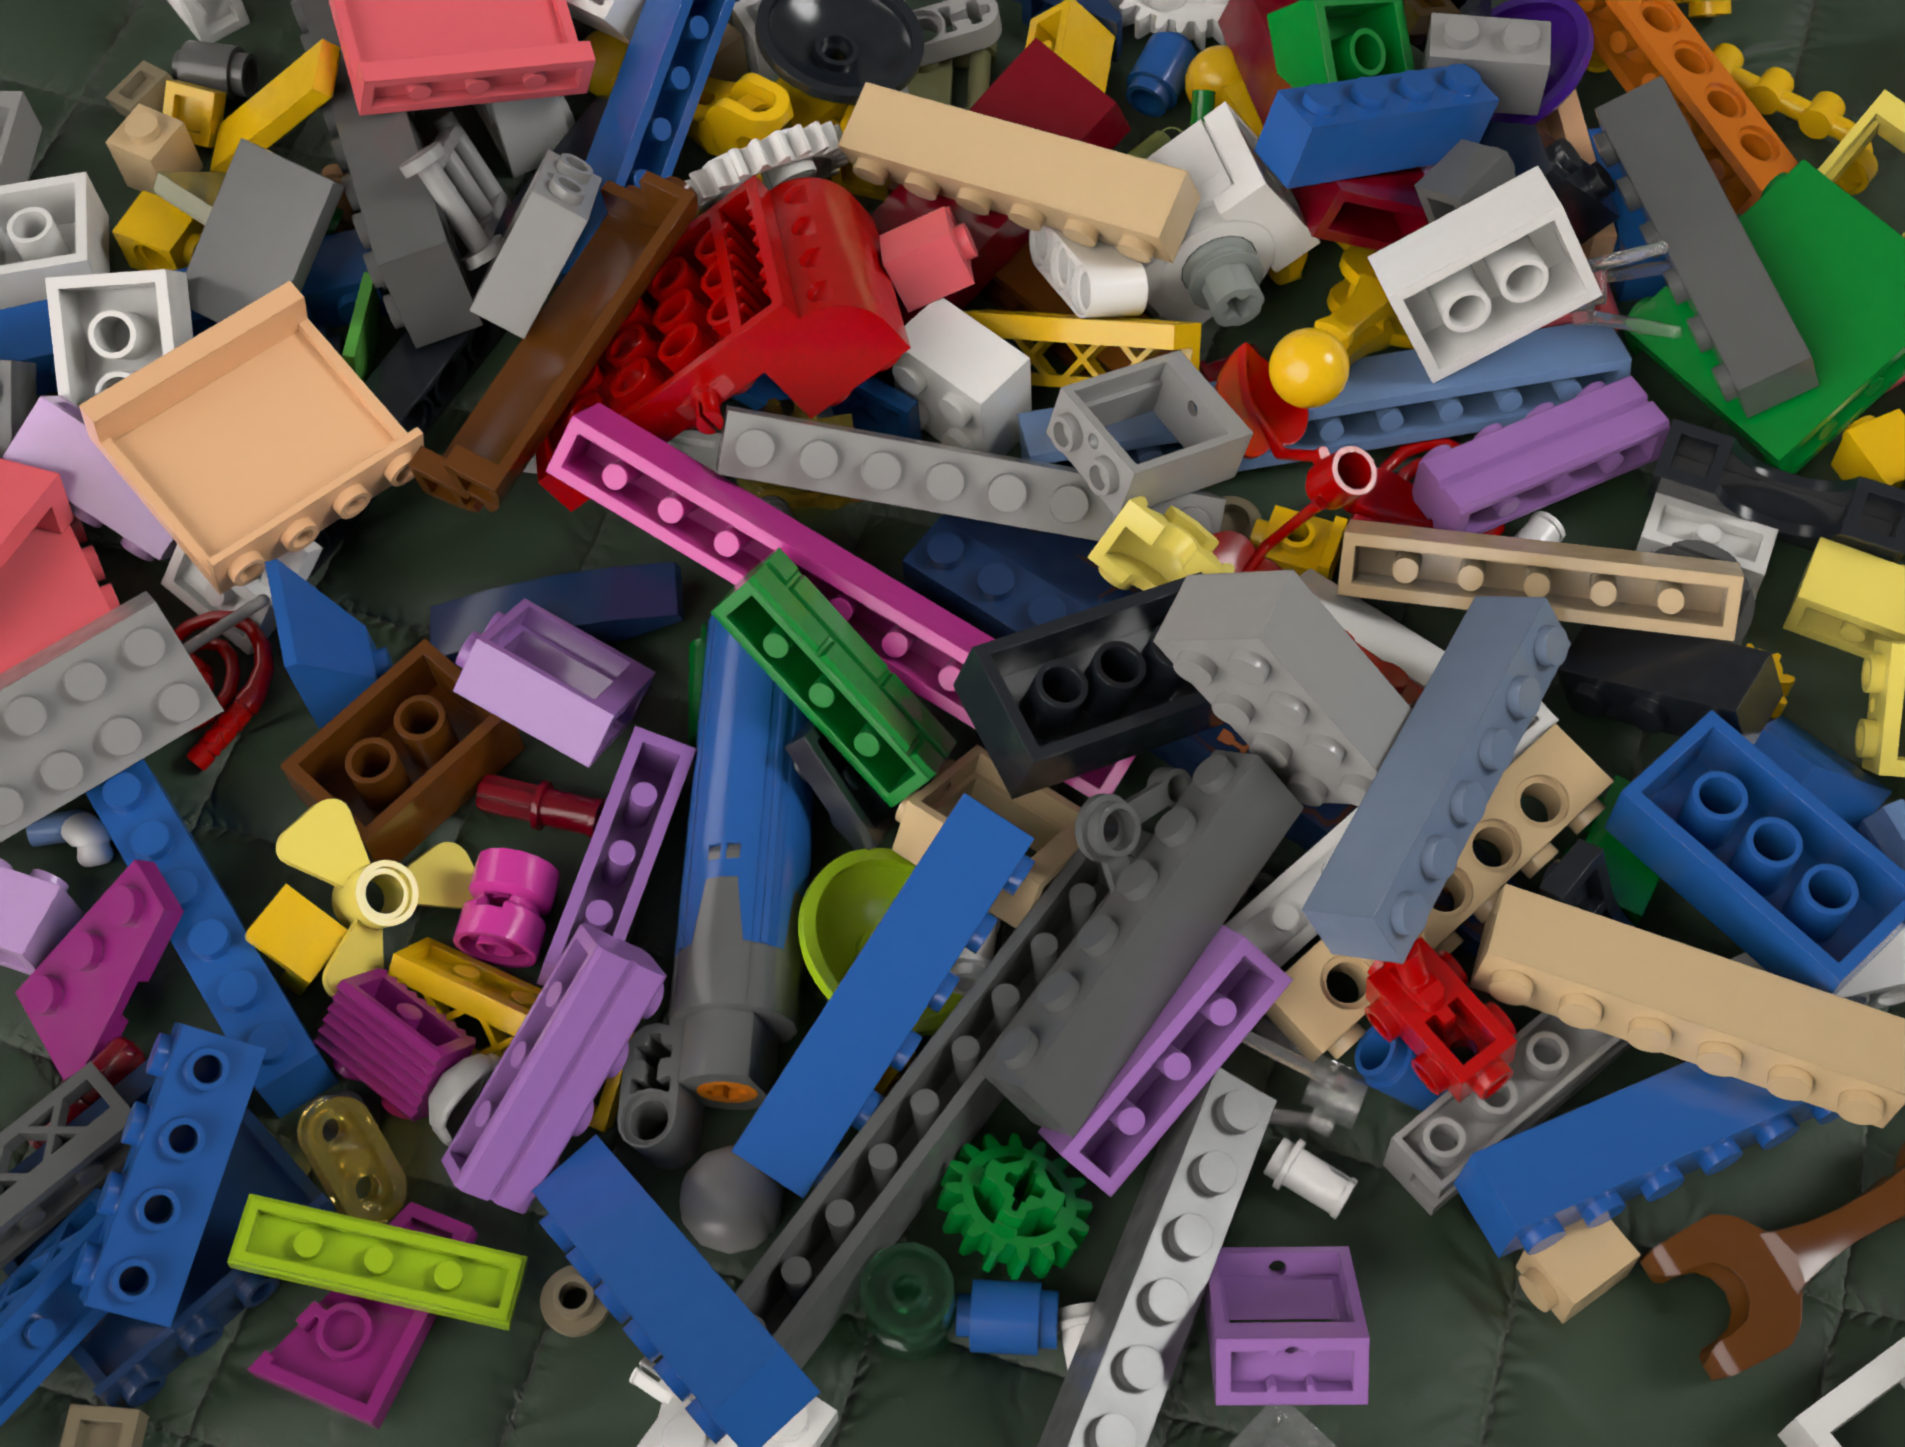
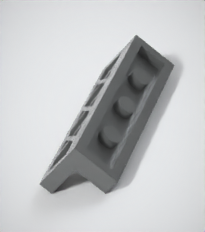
[0,1061,131,1270]

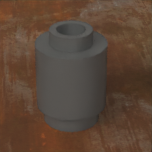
[172,40,259,102]

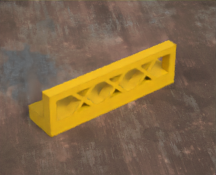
[963,309,1201,388]
[388,937,636,1133]

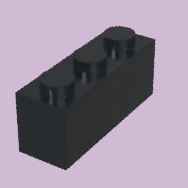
[1557,624,1783,745]

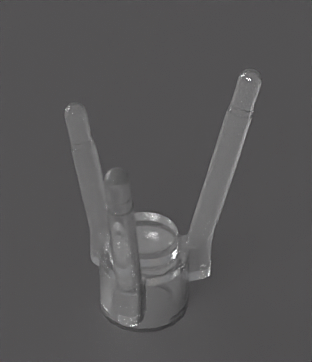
[1570,241,1684,338]
[1242,1018,1369,1137]

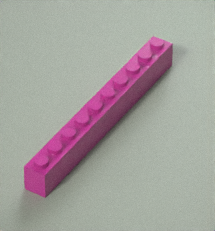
[546,403,1136,798]

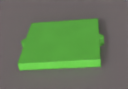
[342,272,381,383]

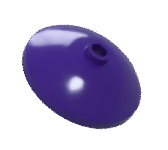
[1490,0,1594,125]

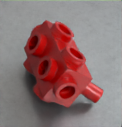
[1364,937,1517,1103]

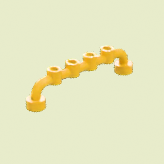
[1586,43,1878,195]

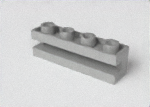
[1383,1012,1631,1216]

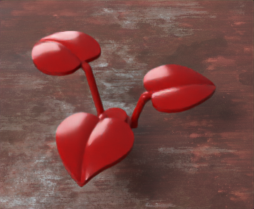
[1212,342,1435,573]

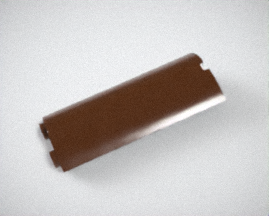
[408,171,698,513]

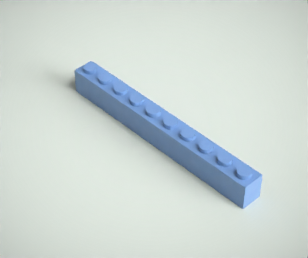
[1017,318,1632,472]

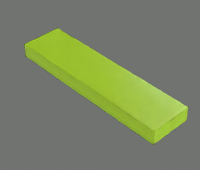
[227,1193,528,1331]

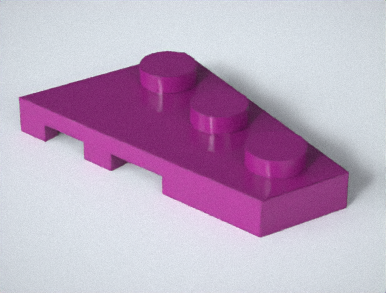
[15,859,184,1080]
[247,1202,478,1430]

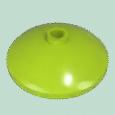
[798,848,964,1036]

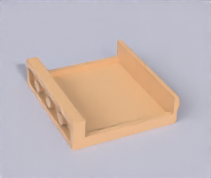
[79,281,424,595]

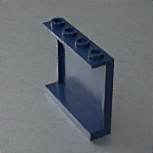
[2,1058,340,1409]

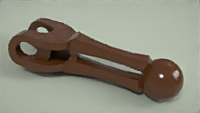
[1639,1141,1905,1381]

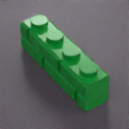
[710,547,957,807]

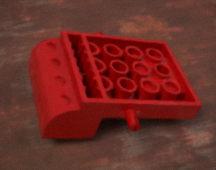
[536,174,911,512]

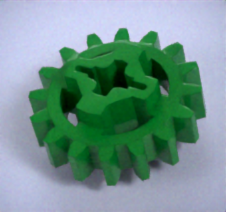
[936,1133,1093,1280]

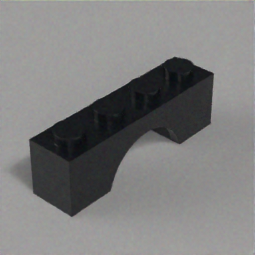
[1646,419,1905,564]

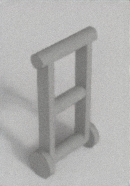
[399,111,511,271]

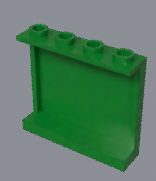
[1622,159,1905,474]

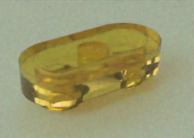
[297,1095,407,1223]

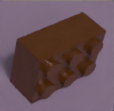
[279,639,525,863]

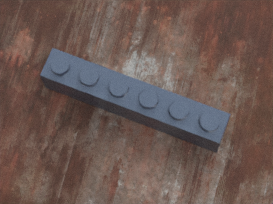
[1302,596,1571,964]

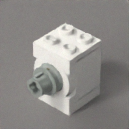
[1141,102,1321,327]

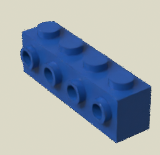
[1254,63,1500,189]
[71,1022,266,1328]

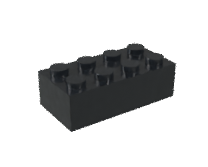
[953,572,1226,799]

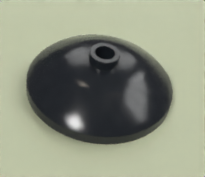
[755,0,924,104]

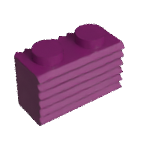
[313,968,476,1122]

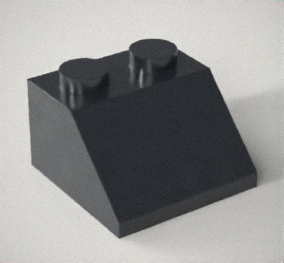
[1479,121,1620,245]

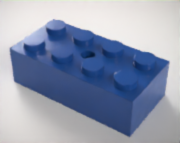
[1604,710,1905,995]

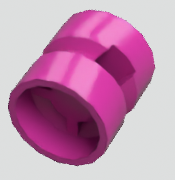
[453,848,561,968]

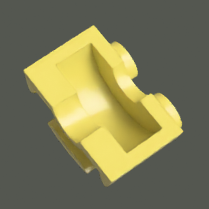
[1087,496,1235,591]

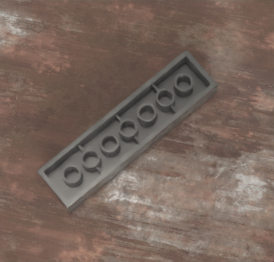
[291,0,483,349]

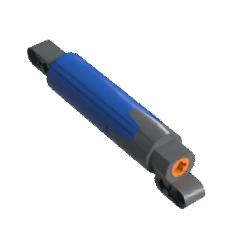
[617,495,816,1170]

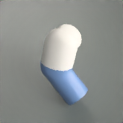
[26,809,114,867]

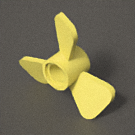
[276,799,474,997]

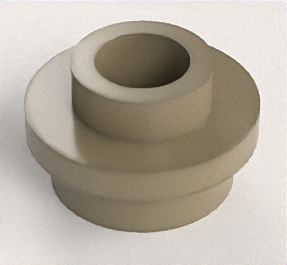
[540,1265,610,1337]

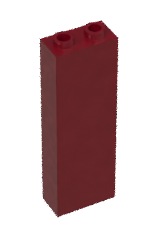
[1218,0,1429,251]
[871,37,1131,386]

